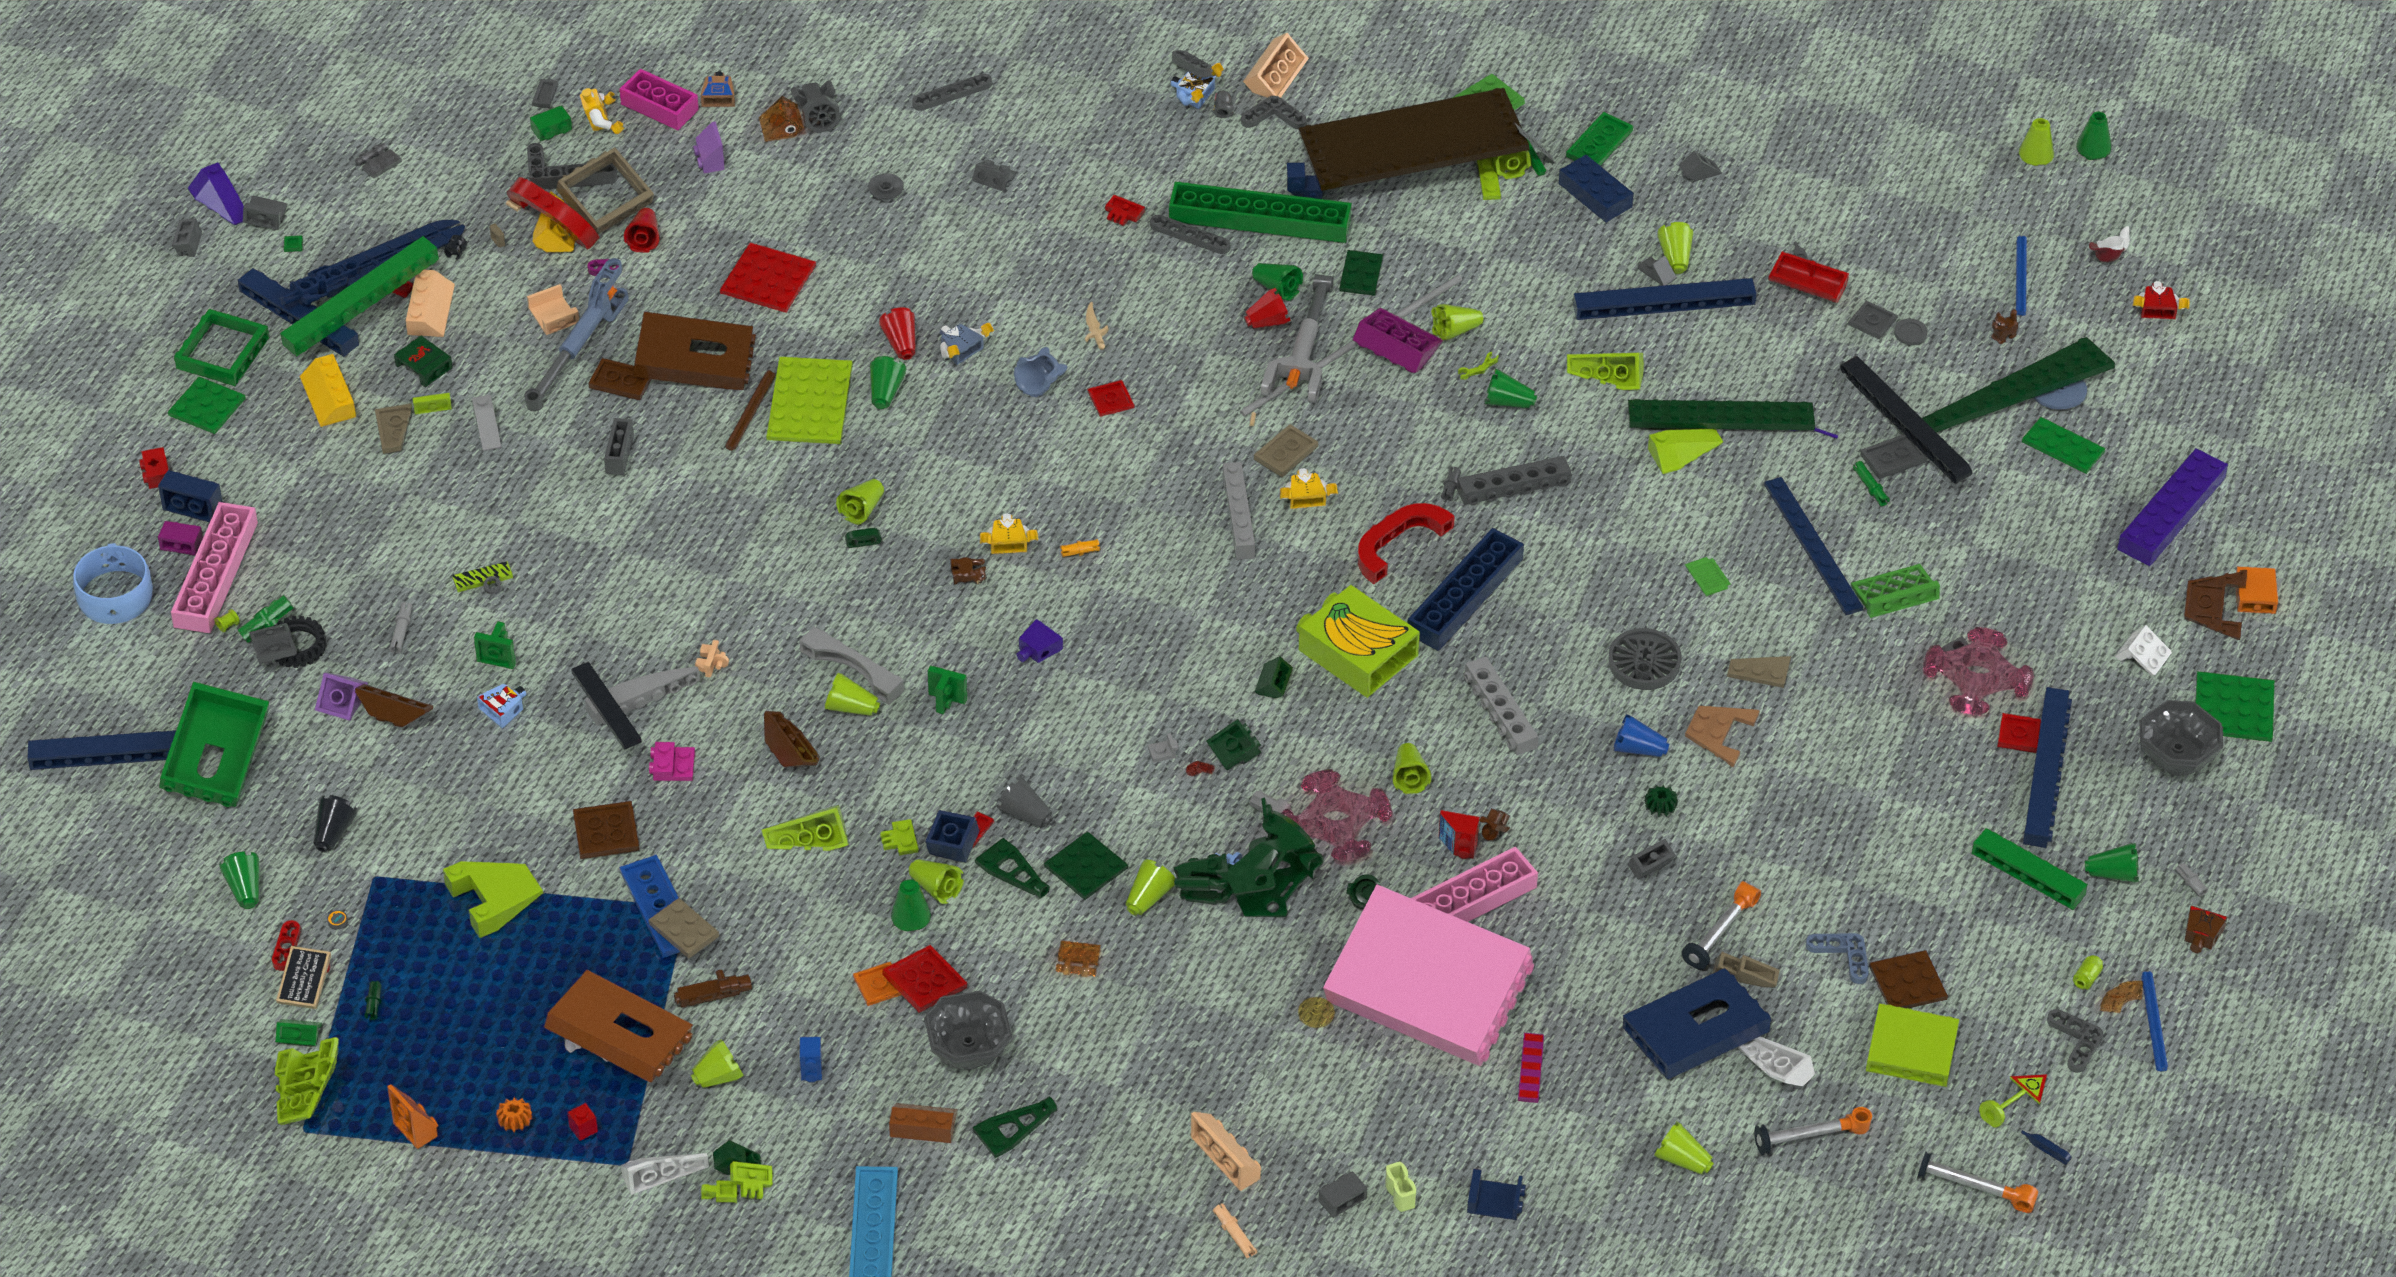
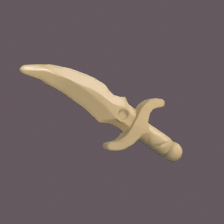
[1085,302,1108,350]

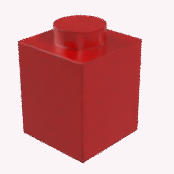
[568,1103,598,1141]

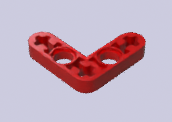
[272,920,330,973]

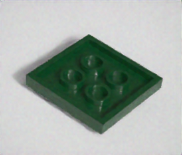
[1044,831,1128,900]

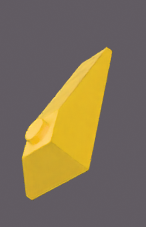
[532,191,575,252]

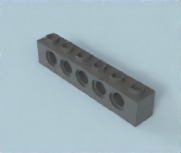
[1457,456,1571,505]

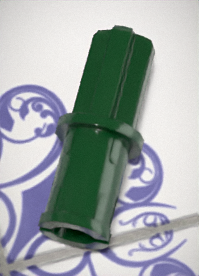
[364,981,382,1020]

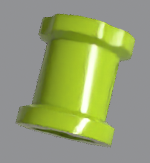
[214,609,240,632]

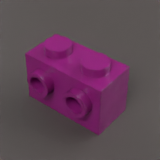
[158,521,203,556]

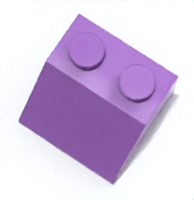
[693,122,725,173]

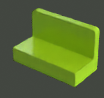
[413,393,452,415]

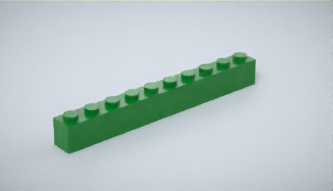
[280,236,439,357]

